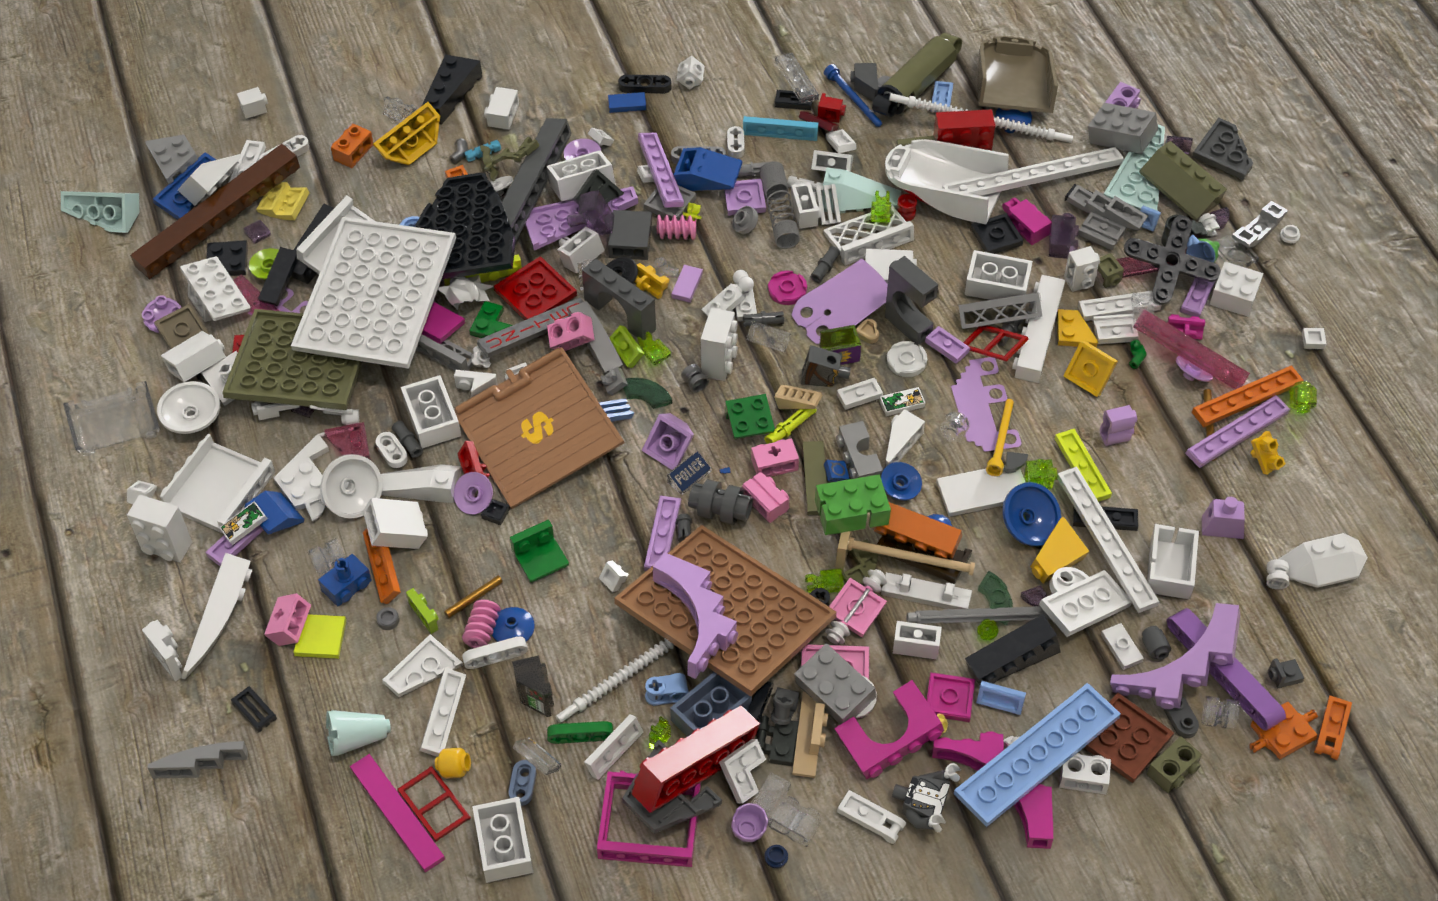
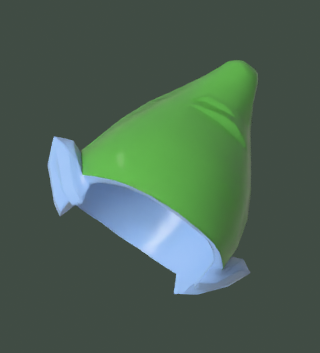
[1186,235,1220,263]

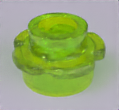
[977,619,999,640]

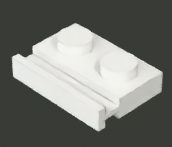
[1092,314,1139,344]

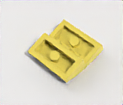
[256,182,310,221]

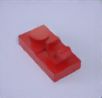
[457,441,490,478]

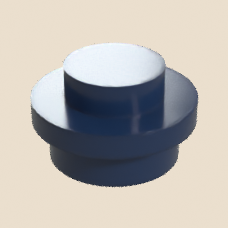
[764,845,788,868]

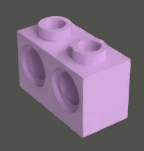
[1105,82,1141,109]

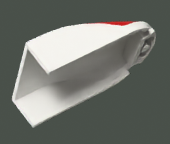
[885,139,1009,224]

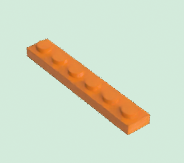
[1192,365,1304,428]

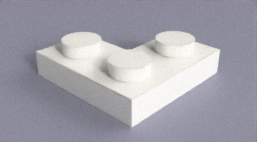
[719,739,766,803]

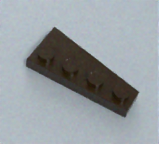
[876,534,972,584]

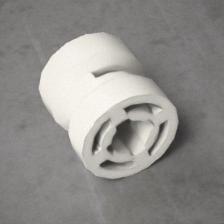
[1266,559,1289,589]

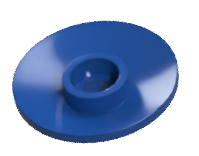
[881,462,922,501]
[492,607,535,642]

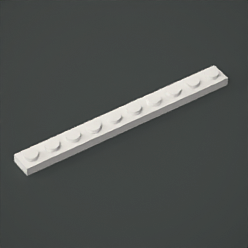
[942,147,1124,196]

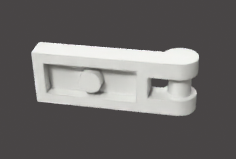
[837,790,906,844]

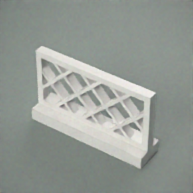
[823,205,914,266]

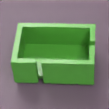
[815,474,891,535]

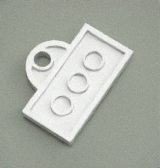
[1039,567,1132,637]

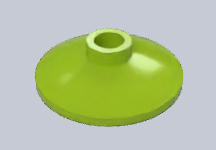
[249,248,279,280]

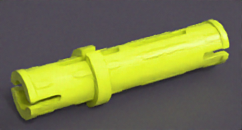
[764,409,817,444]

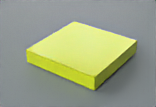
[294,614,346,659]

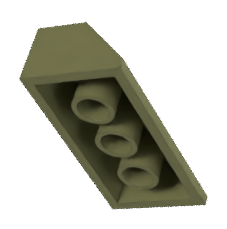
[1139,141,1227,221]

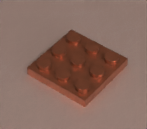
[1084,692,1174,783]

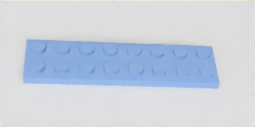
[954,683,1121,827]

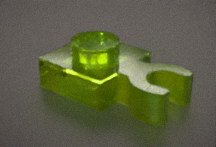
[870,191,892,222]
[637,331,671,366]
[805,568,844,593]
[649,716,671,749]

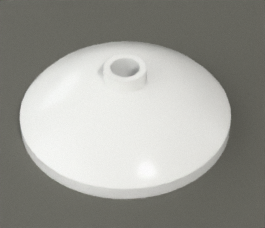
[157,381,220,434]
[320,454,383,518]

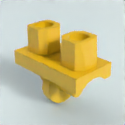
[635,263,669,299]
[1250,431,1286,475]

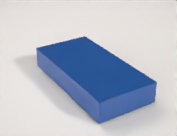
[608,92,646,113]

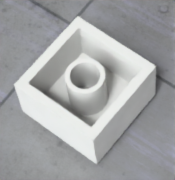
[1210,262,1263,317]

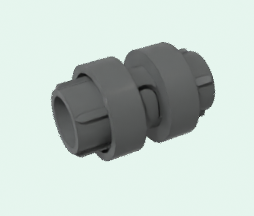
[688,479,753,525]

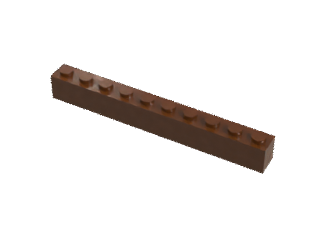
[130,144,300,280]

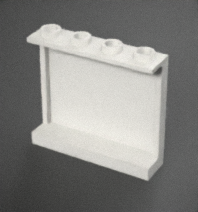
[296,195,374,274]
[160,434,275,534]

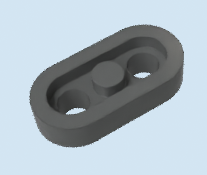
[1164,697,1199,738]

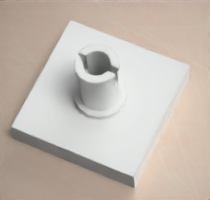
[202,351,237,406]

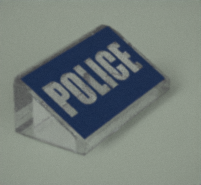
[667,450,712,495]

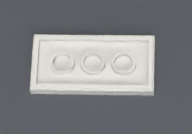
[936,465,1026,517]

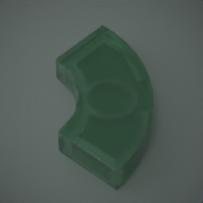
[623,378,673,409]
[978,571,1013,626]

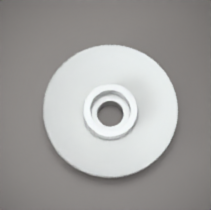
[490,176,513,196]

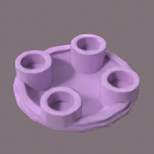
[142,295,181,333]

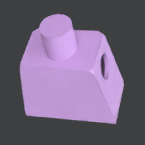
[1202,497,1245,539]

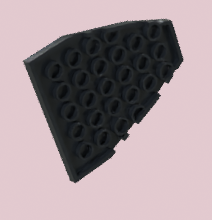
[415,172,516,280]

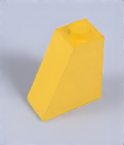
[1030,517,1089,584]

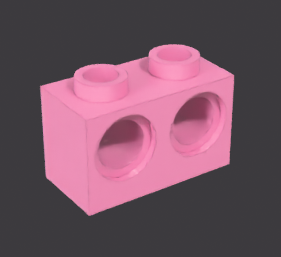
[547,312,595,351]

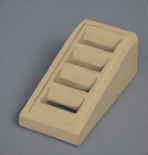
[774,385,823,409]

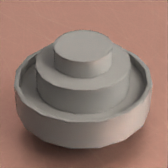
[732,206,758,234]

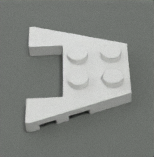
[274,434,349,510]

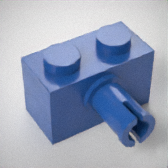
[318,554,372,607]

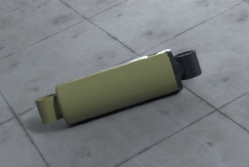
[872,33,962,118]

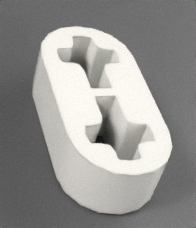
[727,126,745,159]

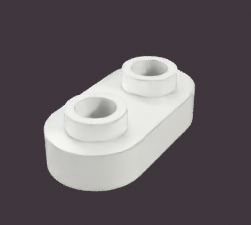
[376,432,408,468]

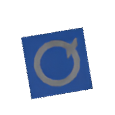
[824,460,850,482]

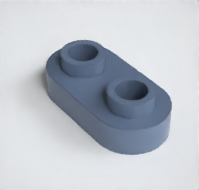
[508,760,537,806]

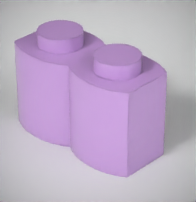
[1100,405,1137,446]

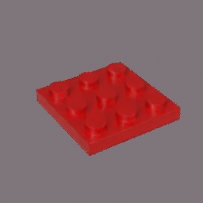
[493,256,577,320]

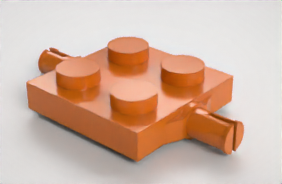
[1249,702,1318,760]

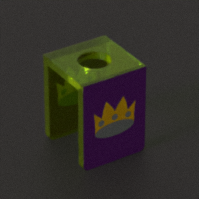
[819,325,861,365]

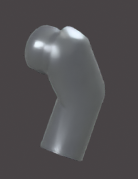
[449,138,468,164]

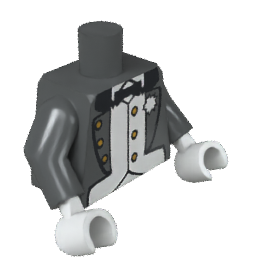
[892,763,961,833]

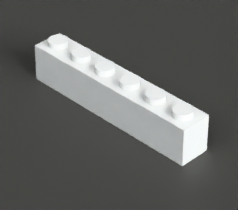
[1012,275,1065,383]

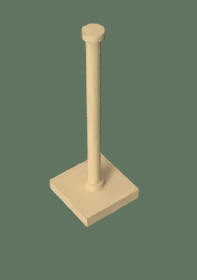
[835,531,975,576]

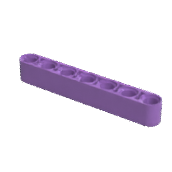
[1166,608,1286,731]

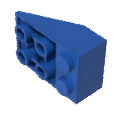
[674,147,743,191]

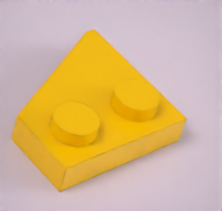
[1057,309,1098,348]

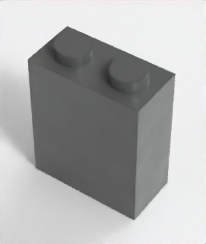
[608,210,652,260]

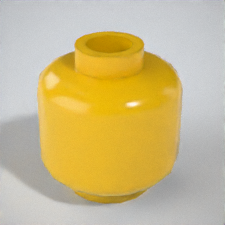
[435,747,471,779]

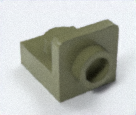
[1097,253,1124,288]

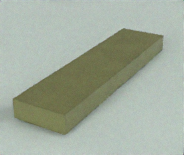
[802,441,827,515]

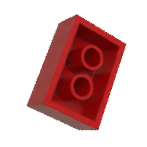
[933,109,995,151]

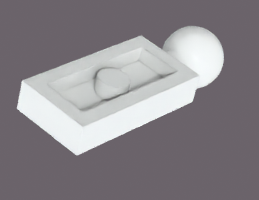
[733,270,757,321]
[702,276,754,316]

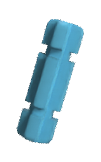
[465,140,501,162]

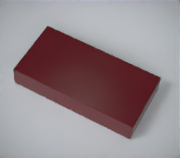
[799,111,839,132]

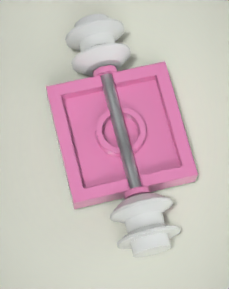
[825,569,887,645]

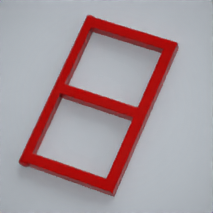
[963,325,1029,362]
[397,766,471,842]

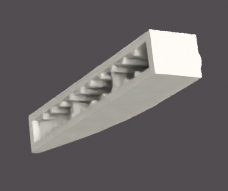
[181,553,252,679]

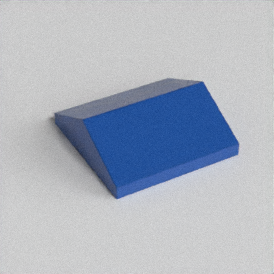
[244,491,305,535]

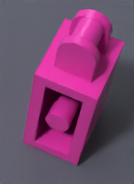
[1002,198,1052,245]

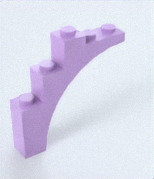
[653,552,738,679]
[1110,603,1240,709]

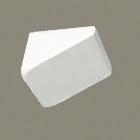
[127,480,157,504]

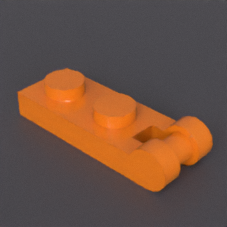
[1314,696,1352,760]

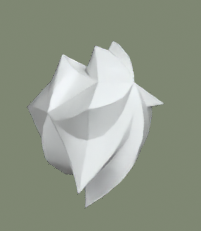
[438,275,493,310]

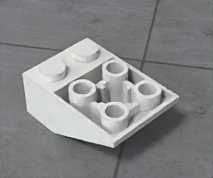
[178,154,242,206]

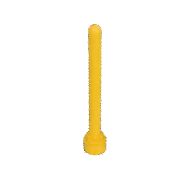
[986,399,1014,476]

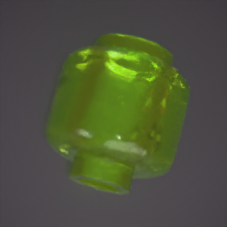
[1289,381,1317,413]

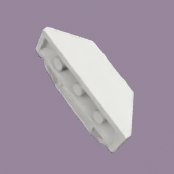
[1279,533,1368,588]

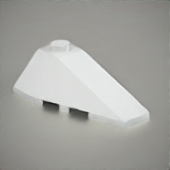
[381,464,462,503]

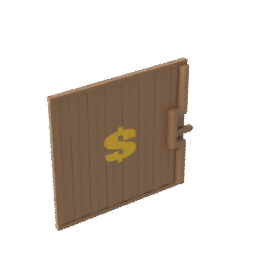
[454,348,625,509]

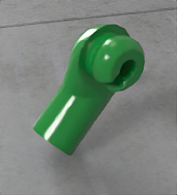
[1129,340,1147,369]

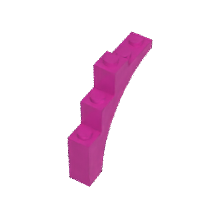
[932,731,1054,849]

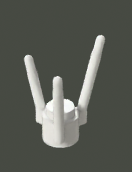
[310,405,359,437]

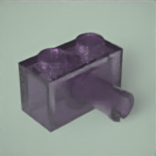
[567,190,615,236]
[1048,213,1079,259]

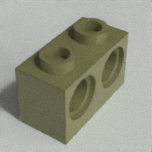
[1147,736,1202,793]

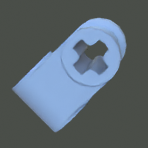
[645,673,689,706]

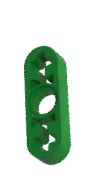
[547,721,614,744]

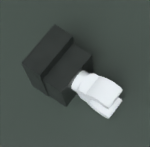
[1189,220,1220,239]

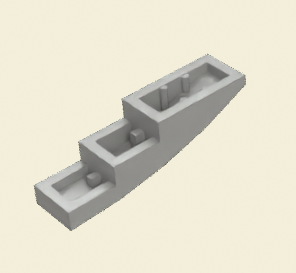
[1066,184,1148,231]
[568,301,623,375]
[148,741,248,779]

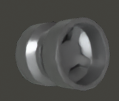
[681,364,709,393]

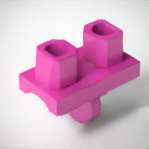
[1165,314,1205,341]

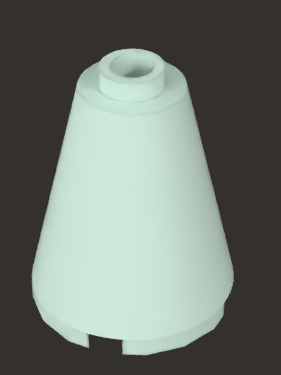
[326,710,391,756]

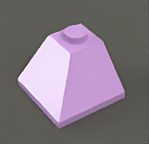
[642,413,694,471]

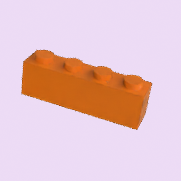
[872,502,962,559]

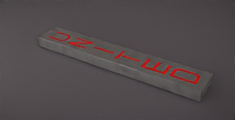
[477,298,584,358]

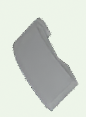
[1232,201,1288,248]

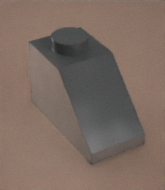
[850,63,879,102]

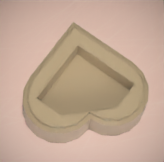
[854,319,879,344]

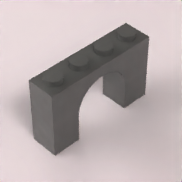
[885,256,938,346]
[582,258,656,342]

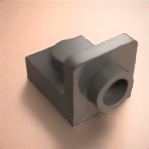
[1268,658,1304,689]

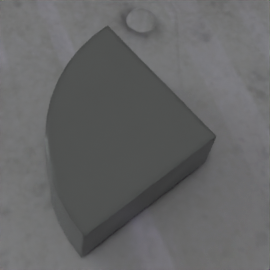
[1005,452,1028,473]

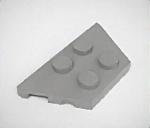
[145,135,198,184]

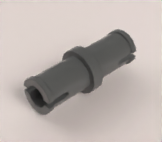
[810,246,840,283]
[743,311,784,327]
[392,421,423,458]

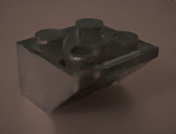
[512,655,554,717]

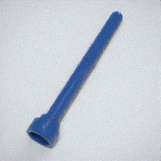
[824,64,882,127]

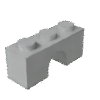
[836,421,883,479]

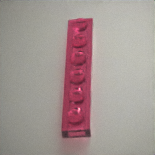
[1133,309,1250,389]

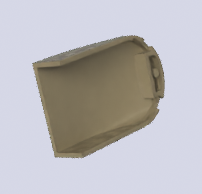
[977,36,1058,113]

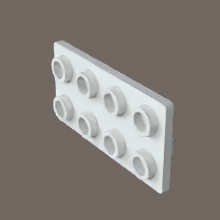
[180,257,250,322]

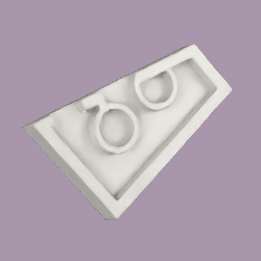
[382,634,463,697]

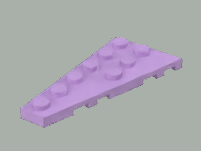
[525,187,638,251]

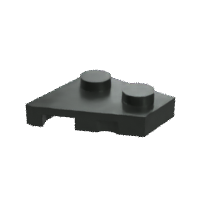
[573,169,624,212]

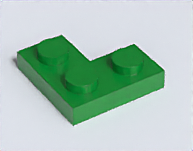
[469,301,513,338]

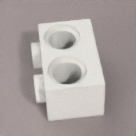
[1059,753,1111,795]

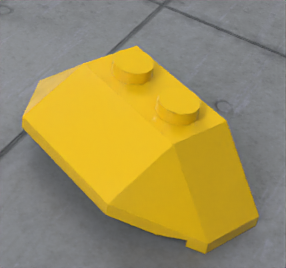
[373,102,440,166]

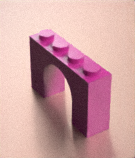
[834,680,944,780]

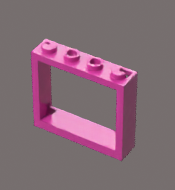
[597,770,701,867]

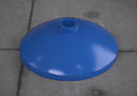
[1003,482,1061,546]

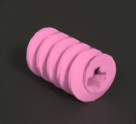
[657,215,697,240]
[462,600,501,648]

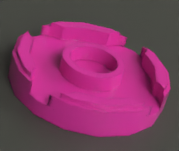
[768,270,807,305]

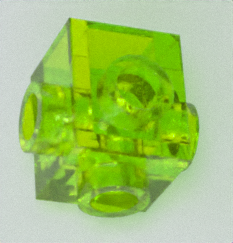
[1024,459,1058,489]

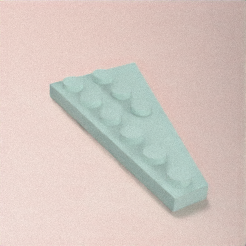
[1103,124,1165,211]

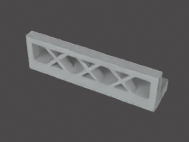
[959,292,1042,329]
[416,334,473,371]

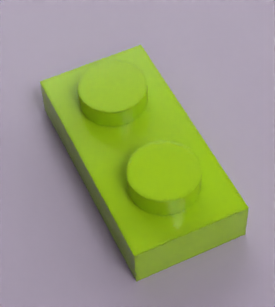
[610,325,644,368]
[406,588,439,634]

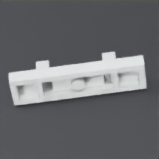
[881,572,972,609]

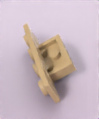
[792,692,828,778]

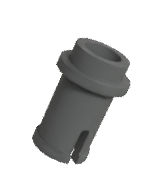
[676,514,692,542]

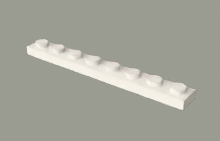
[1057,467,1159,613]

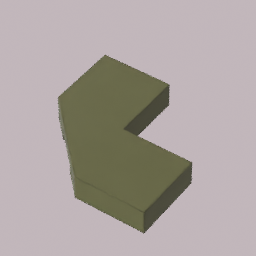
[842,539,879,587]

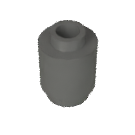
[1142,626,1171,660]

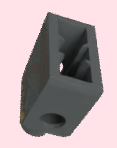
[801,345,851,387]

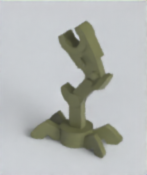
[480,137,539,181]

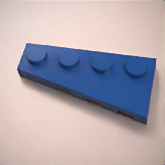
[153,152,216,220]

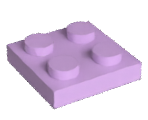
[724,179,766,216]

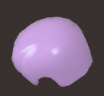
[731,803,768,842]

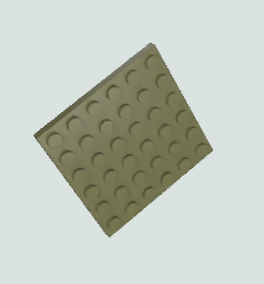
[222,309,362,410]

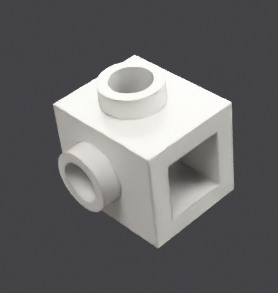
[677,56,705,90]

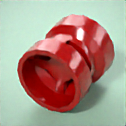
[897,194,917,221]

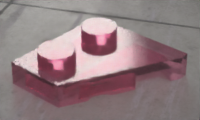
[324,422,371,460]

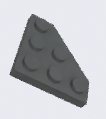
[1192,117,1253,180]

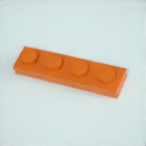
[363,529,401,604]

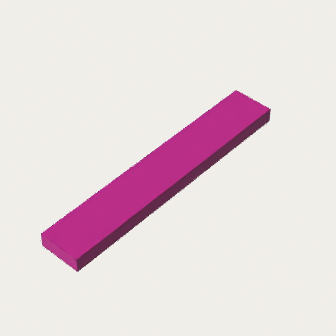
[350,754,445,873]

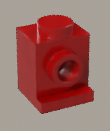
[818,93,846,123]

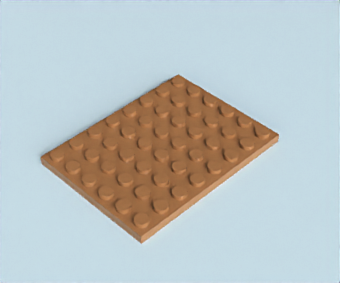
[614,525,837,696]

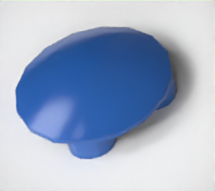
[995,108,1032,133]

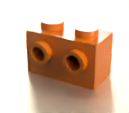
[331,124,373,168]

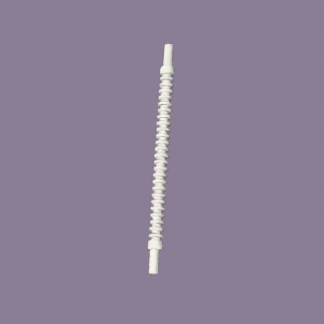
[889,93,1073,143]
[555,638,676,723]

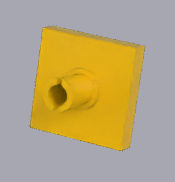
[1063,340,1118,397]

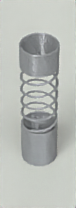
[760,161,800,248]

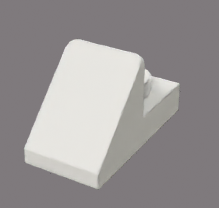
[454,370,498,397]

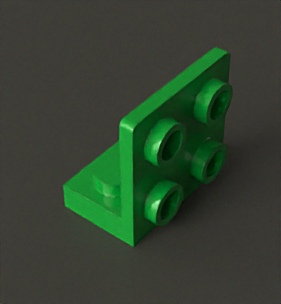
[725,394,775,439]
[510,519,569,582]

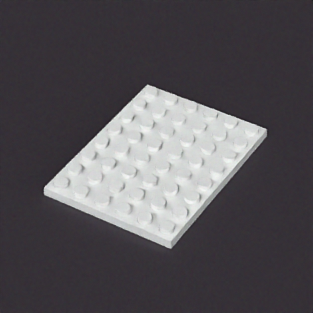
[291,217,456,369]

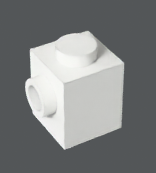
[237,87,268,119]

